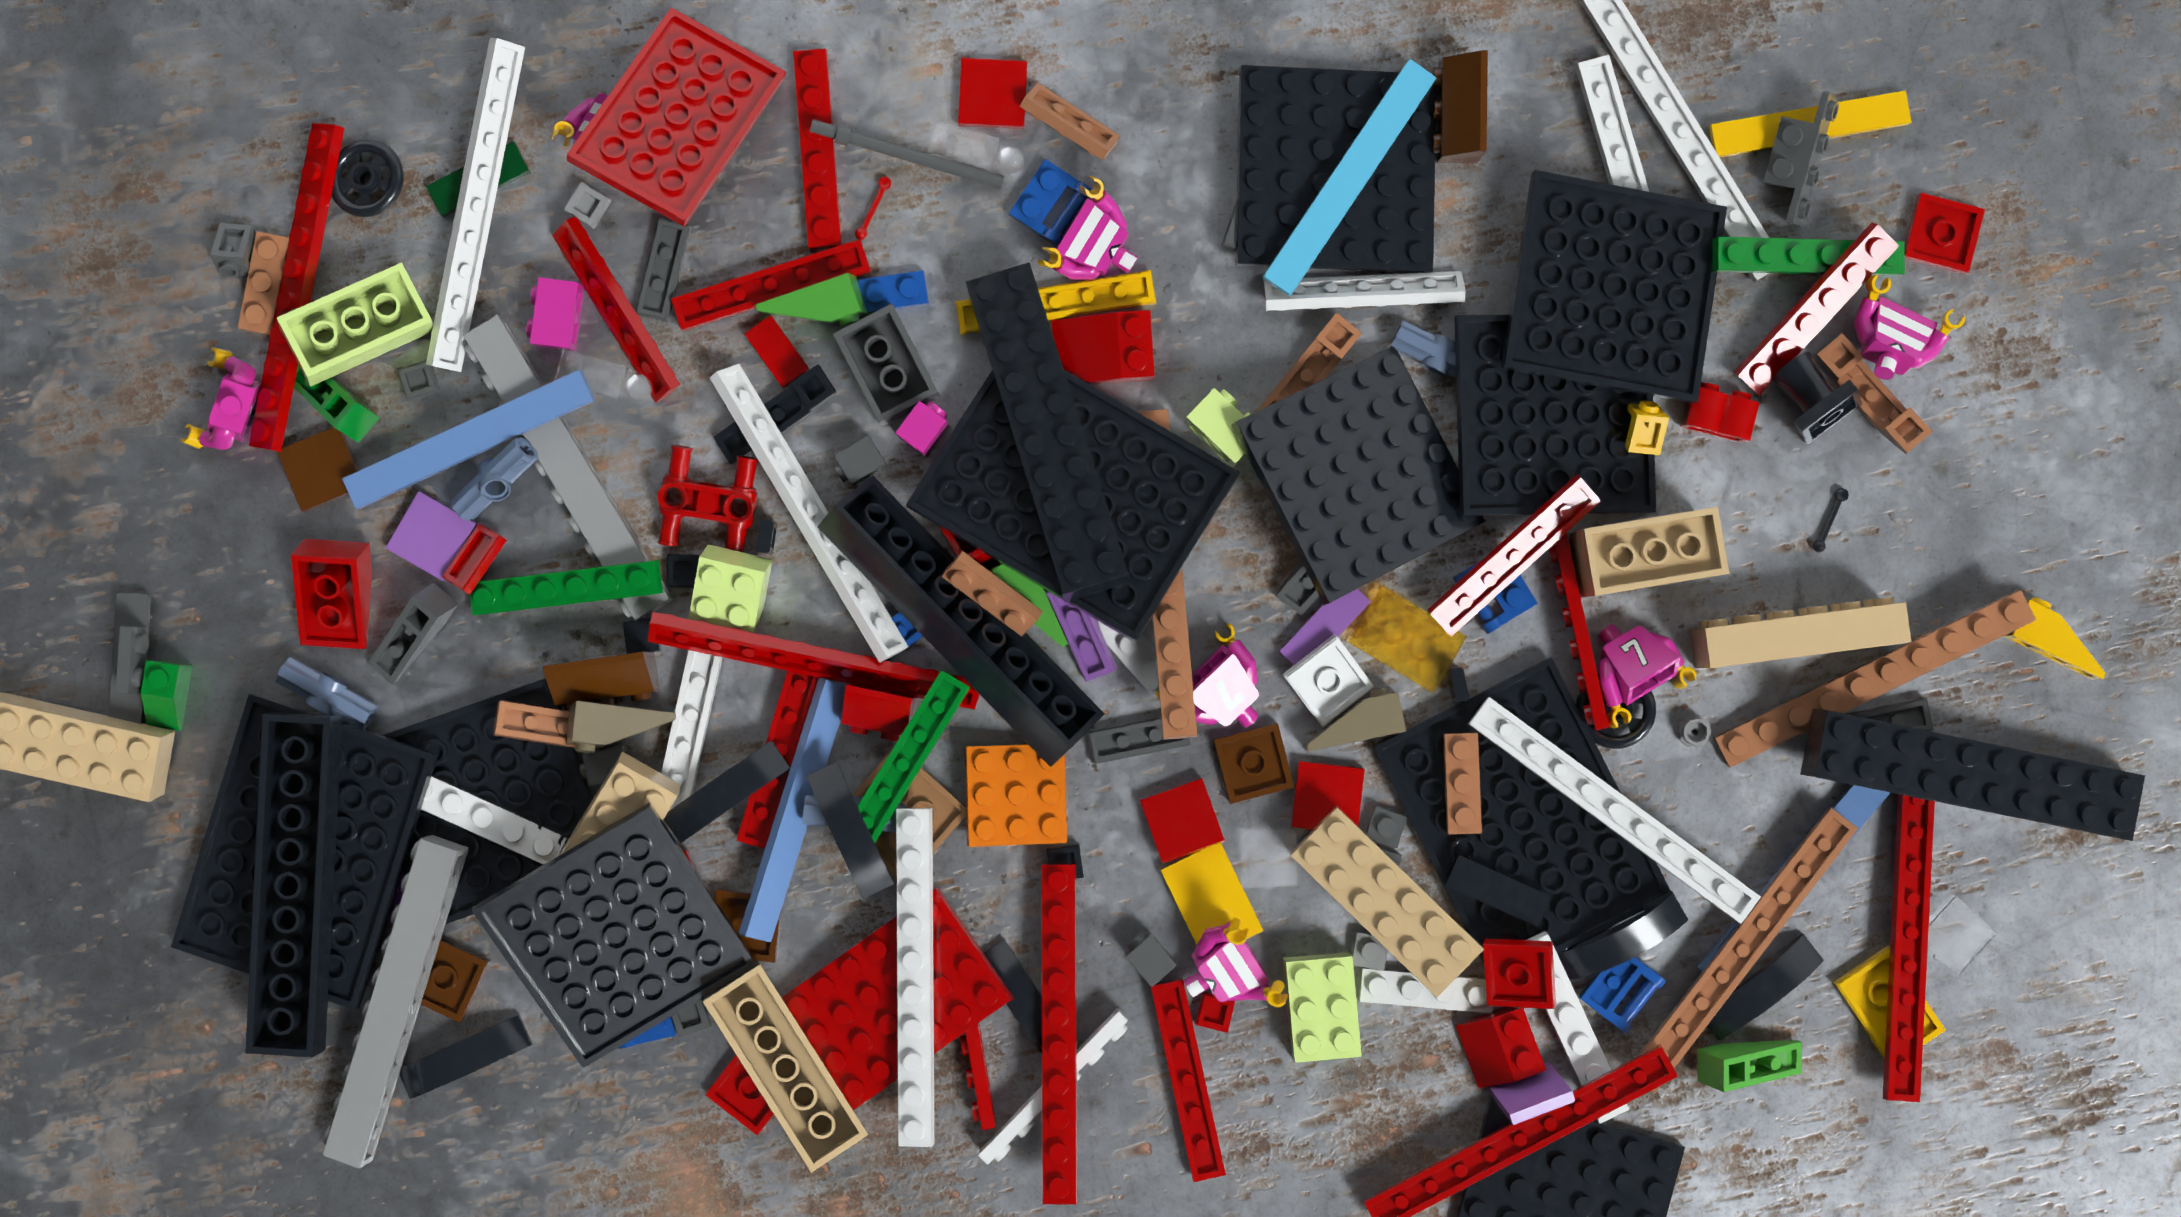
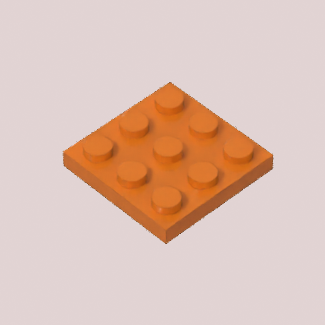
[964,744,1067,847]

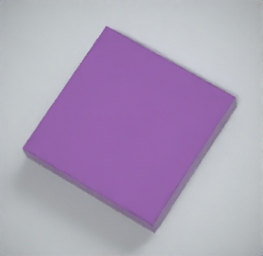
[386,491,478,581]
[1488,1062,1575,1125]

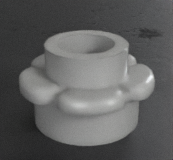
[1678,715,1711,748]

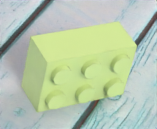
[1283,952,1362,1063]

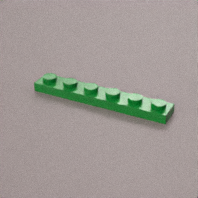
[1713,237,1905,276]
[470,560,663,616]
[835,670,970,844]

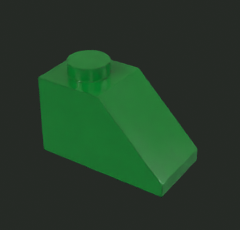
[141,660,193,731]

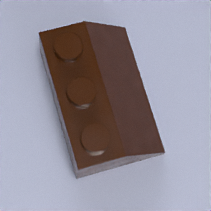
[1433,50,1488,164]
[543,652,660,711]

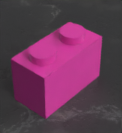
[526,277,584,352]
[895,401,950,458]

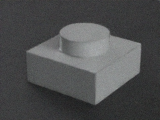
[564,182,611,229]
[1352,931,1388,971]

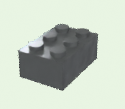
[833,304,940,426]

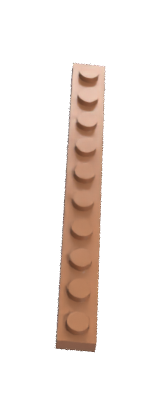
[1138,409,1197,740]
[1713,590,2036,768]
[1637,808,1858,1093]

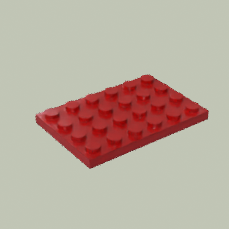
[567,7,786,227]
[782,887,1014,1110]

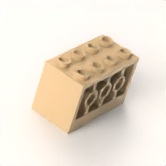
[1569,507,1730,598]

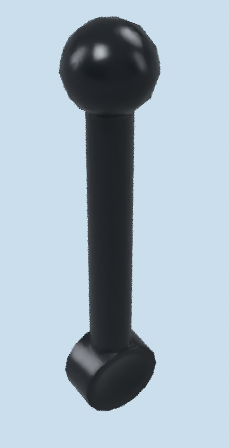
[1813,488,1849,553]

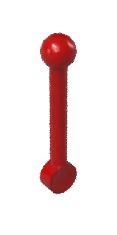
[854,176,892,240]

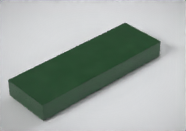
[426,141,531,217]

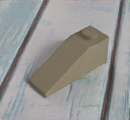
[1304,687,1406,751]
[566,701,676,753]

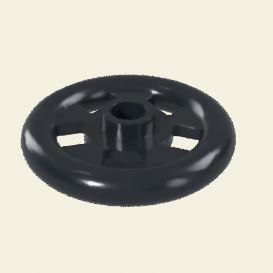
[331,139,404,217]
[1576,673,1656,749]

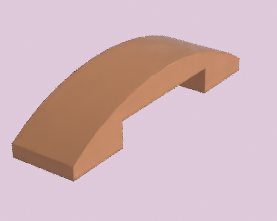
[1256,312,1362,412]
[1816,333,1933,454]

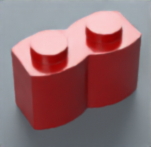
[1680,382,1759,443]

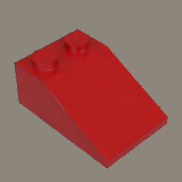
[1051,310,1155,384]
[291,539,372,649]

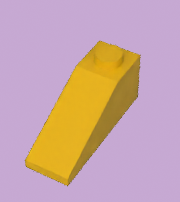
[2002,597,2106,679]

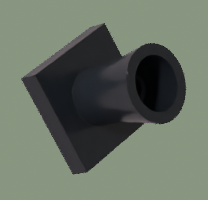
[1772,352,1862,445]

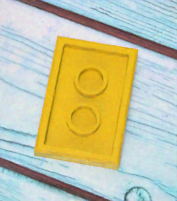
[1160,843,1263,945]
[1832,946,1946,1059]

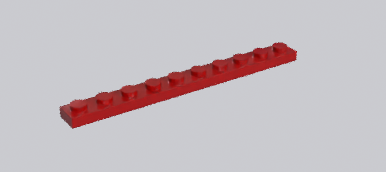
[249,123,345,452]
[648,612,980,710]
[1882,794,1935,1102]
[1042,864,1078,1205]
[1364,1045,1678,1217]

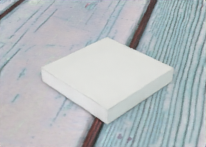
[1282,634,1375,727]

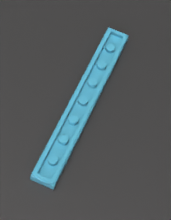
[1262,59,1437,297]

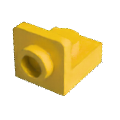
[1625,400,1669,455]

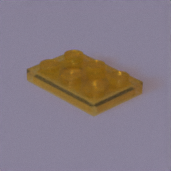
[1347,586,1467,693]

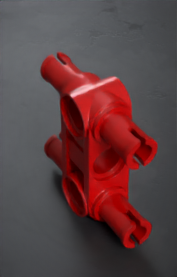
[657,445,758,553]

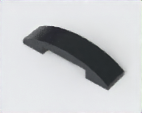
[713,364,837,465]
[664,741,791,844]
[806,762,894,899]
[1558,891,1688,980]
[1707,933,1824,1040]
[984,939,1079,1053]
[399,1014,533,1099]

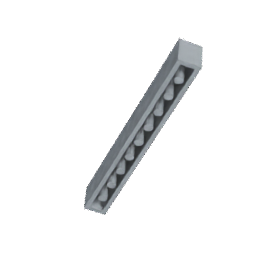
[463,315,674,620]
[323,835,469,1169]

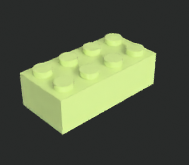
[277,263,433,387]

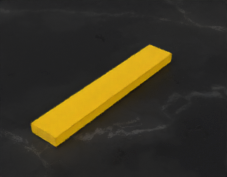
[1708,90,1912,158]
[955,270,1156,335]

